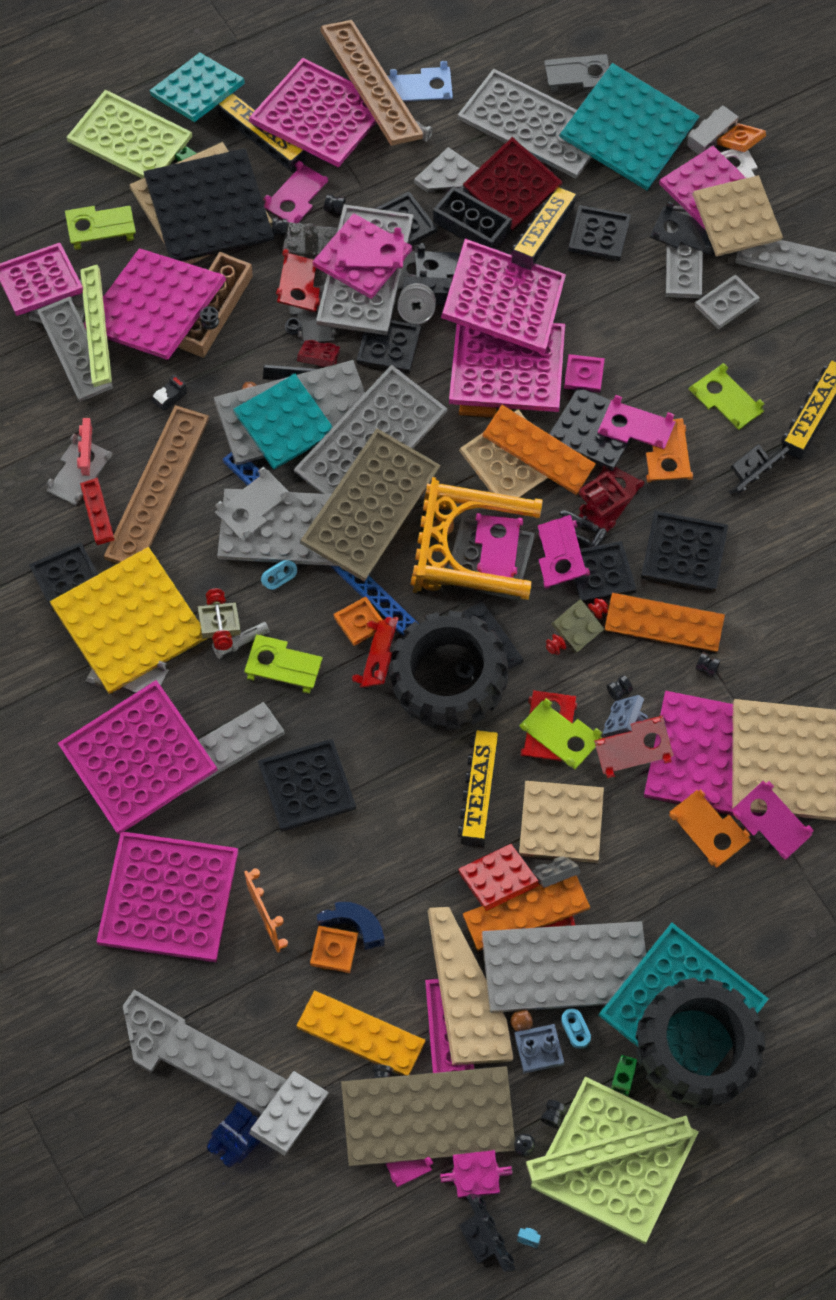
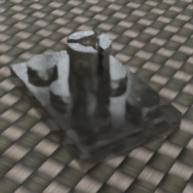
[282,222,338,259]

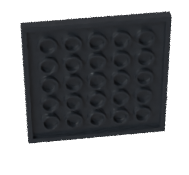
[143,148,274,262]

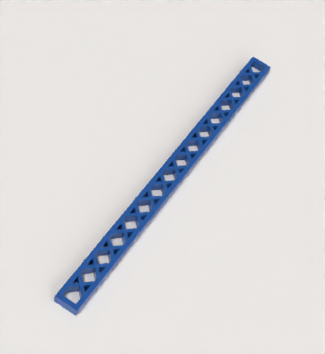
[223,452,419,637]

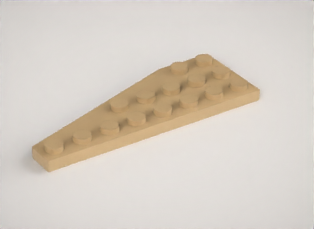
[428,907,513,1065]

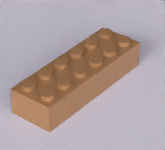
[178,252,253,358]

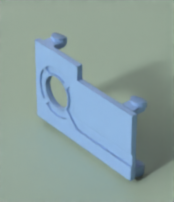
[388,61,453,102]

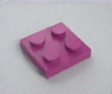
[564,354,604,393]

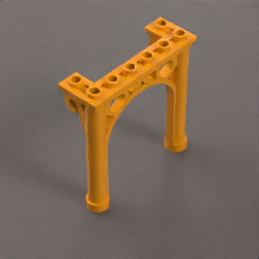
[410,477,543,600]

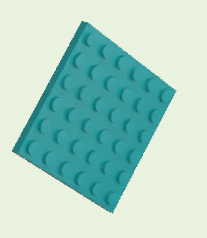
[559,63,700,191]
[598,922,768,1076]

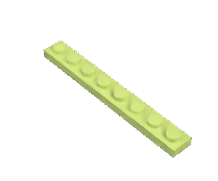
[81,265,112,387]
[526,1116,693,1184]

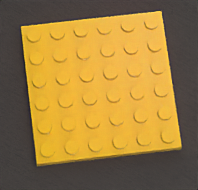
[50,547,208,694]

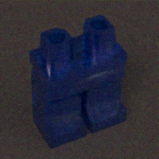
[206,1102,261,1168]

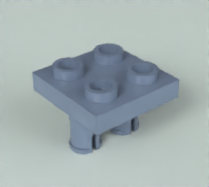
[603,695,648,737]
[514,1024,564,1073]

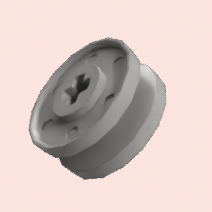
[398,283,436,324]

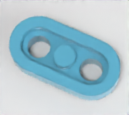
[261,560,297,589]
[561,1009,591,1049]

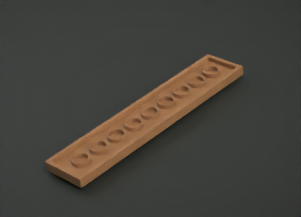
[321,20,423,146]
[104,405,210,564]

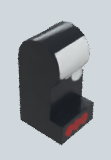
[151,374,187,411]

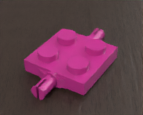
[440,1150,512,1198]

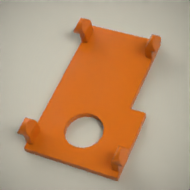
[646,418,693,482]
[669,789,751,868]
[244,869,288,953]

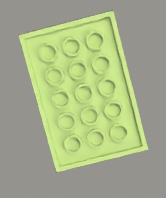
[67,90,192,179]

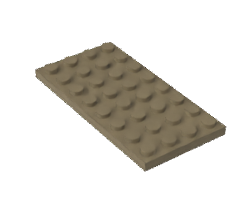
[300,428,441,581]
[341,1066,515,1167]

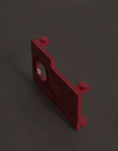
[578,466,645,533]

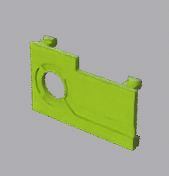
[65,206,136,250]
[689,363,765,430]
[244,634,323,694]
[519,698,603,769]

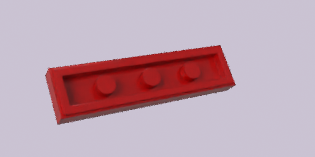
[80,477,115,546]

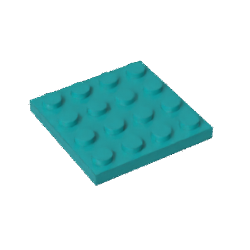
[149,53,245,122]
[233,374,336,470]

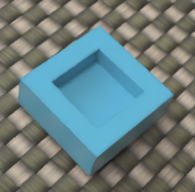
[517,1228,541,1249]

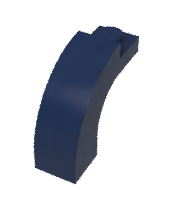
[316,902,385,950]

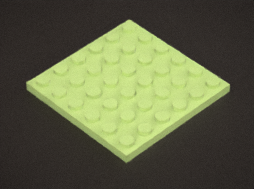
[531,1077,699,1244]

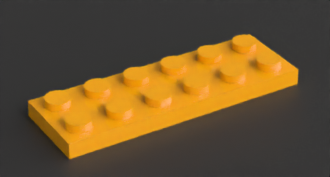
[296,990,425,1076]

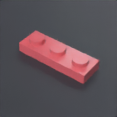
[77,418,92,476]

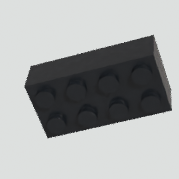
[433,186,512,250]

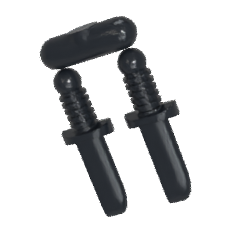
[559,510,607,547]

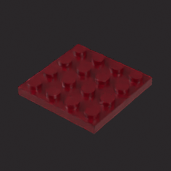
[463,136,562,232]

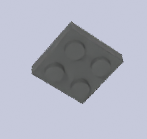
[532,857,581,888]

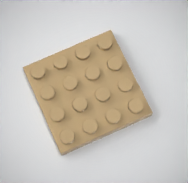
[692,175,783,257]
[459,409,548,498]
[519,781,604,863]

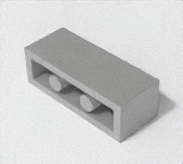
[687,105,738,154]

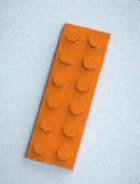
[482,405,595,495]
[605,593,725,653]
[463,875,590,952]

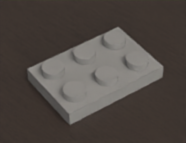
[695,274,760,329]

